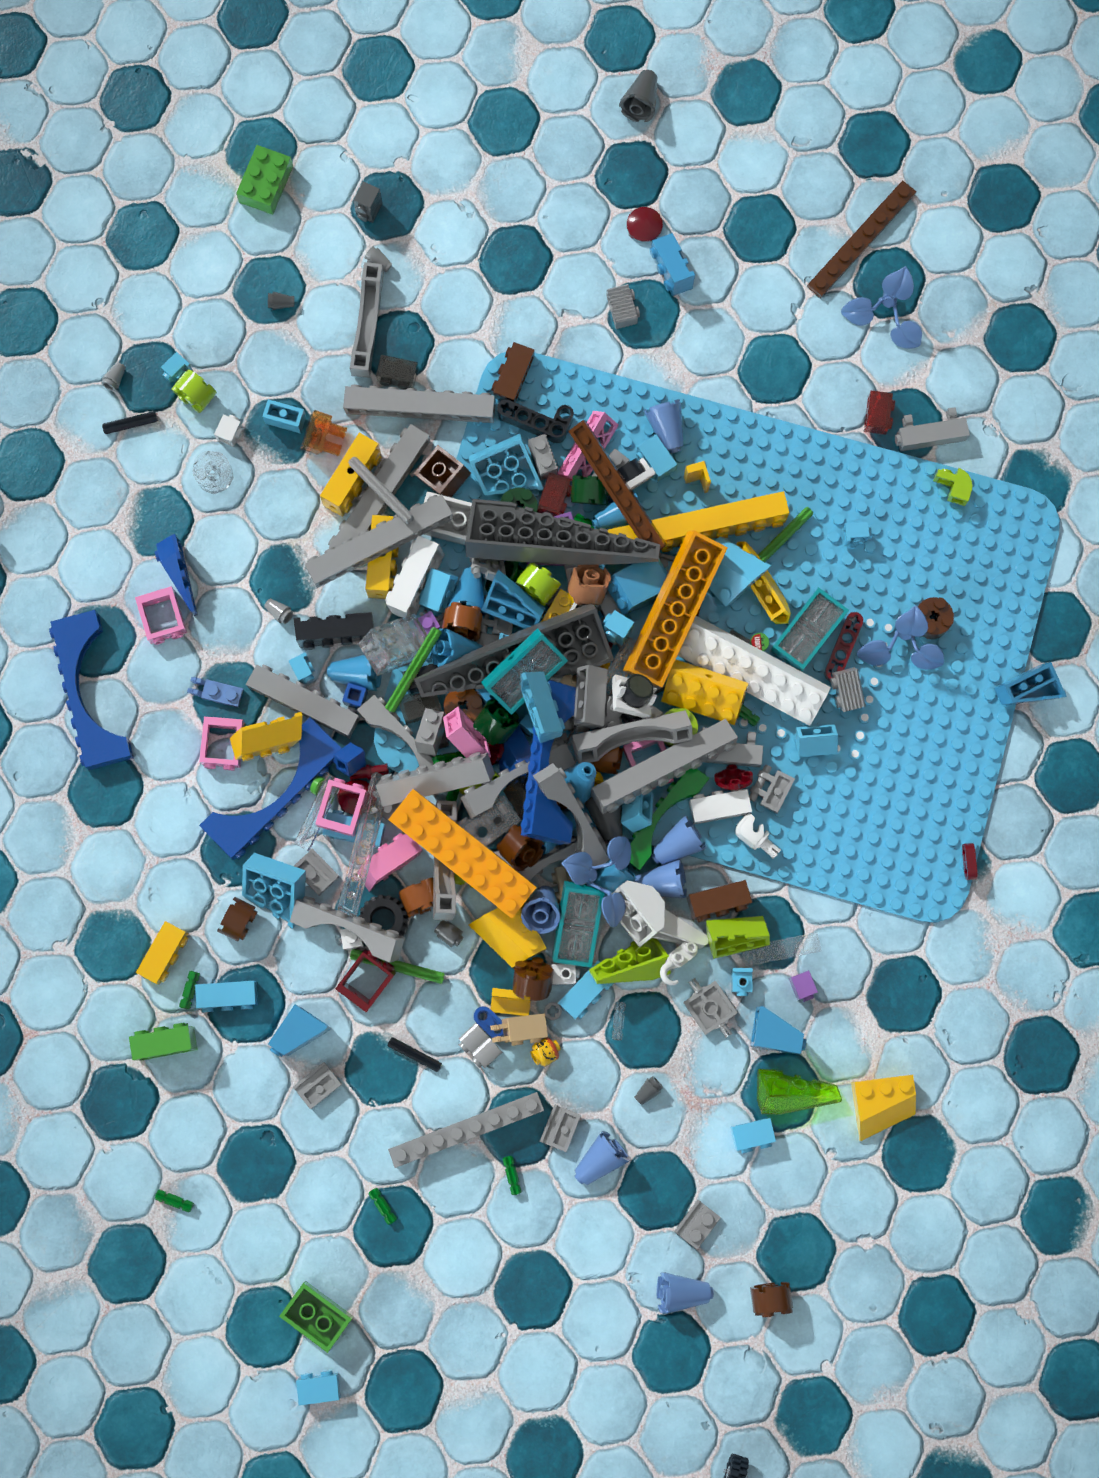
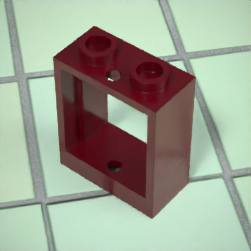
[335,949,396,1012]

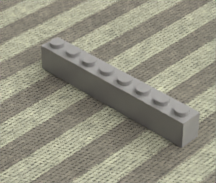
[343,384,496,423]
[328,424,430,548]
[305,494,453,588]
[591,719,738,814]
[388,1092,544,1168]

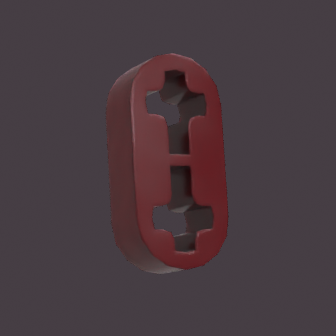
[962,843,978,880]

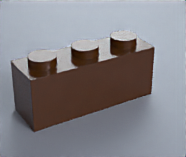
[491,342,535,403]

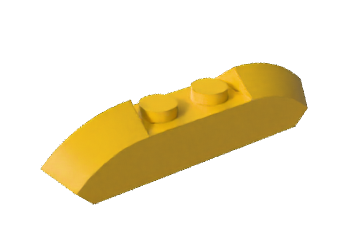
[736,541,791,624]

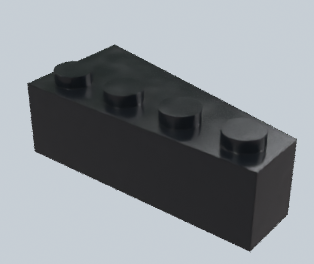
[294,612,376,650]

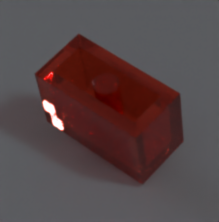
[864,390,895,435]
[538,472,572,517]

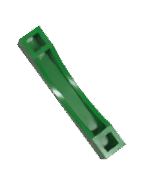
[629,768,709,872]

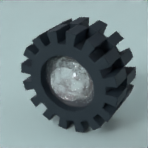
[723,1453,749,1478]

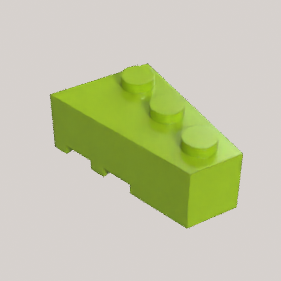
[706,916,770,959]

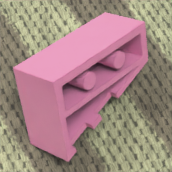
[356,833,422,892]

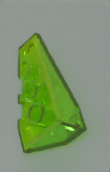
[757,1069,842,1115]

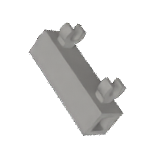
[895,407,970,452]
[701,727,763,768]

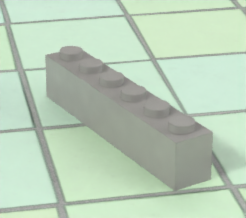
[246,664,360,739]
[376,752,495,807]

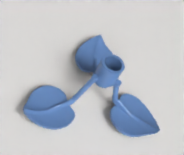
[841,266,922,349]
[857,605,944,669]
[561,836,632,928]

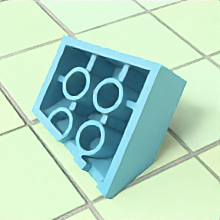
[469,434,544,495]
[709,536,772,607]
[521,671,565,743]
[242,853,306,929]

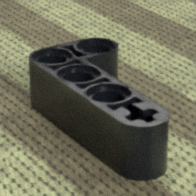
[497,400,574,443]

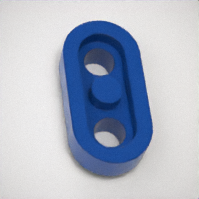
[474,1006,504,1038]

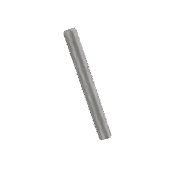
[348,457,414,524]

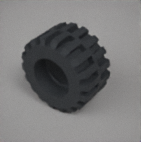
[358,895,409,936]

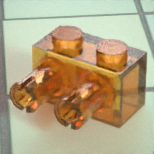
[300,410,347,456]

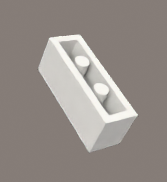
[689,789,752,825]

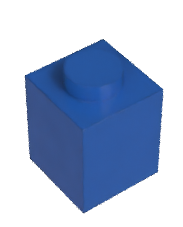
[342,683,368,709]
[334,742,366,777]

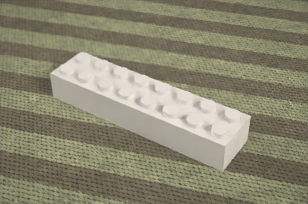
[677,616,831,726]

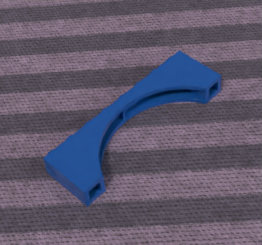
[49,610,134,770]
[521,680,576,845]
[199,717,342,860]

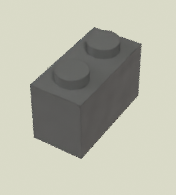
[353,181,382,223]

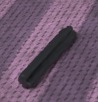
[102,411,158,434]
[387,1037,442,1072]

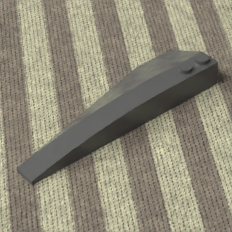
[465,499,660,565]
[414,603,614,697]

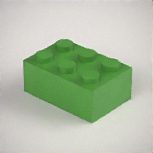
[236,145,293,215]
[129,1023,198,1061]
[279,1281,354,1353]

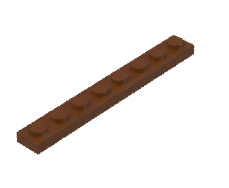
[807,180,917,298]
[569,420,667,550]

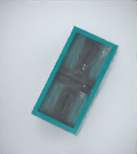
[770,587,849,672]
[481,628,568,715]
[552,881,605,968]

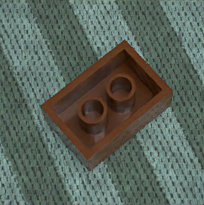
[687,880,752,923]

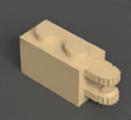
[490,1013,548,1046]

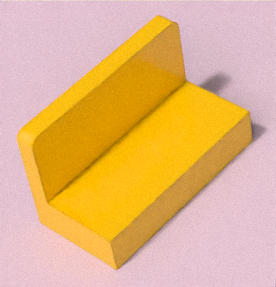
[683,461,711,493]
[490,988,531,1016]

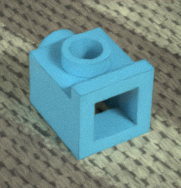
[161,352,193,383]
[843,522,872,546]
[289,652,315,684]
[731,968,753,996]

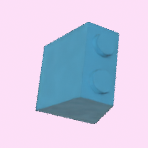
[608,559,668,615]
[268,1004,331,1057]
[750,1006,806,1055]

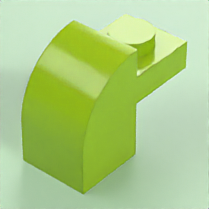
[933,468,972,506]

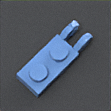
[187,677,244,708]

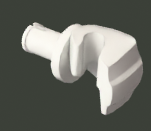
[735,813,781,859]

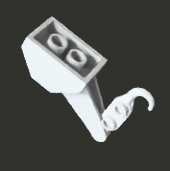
[612,880,709,985]

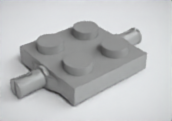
[683,978,737,1038]

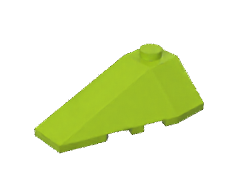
[589,938,671,984]

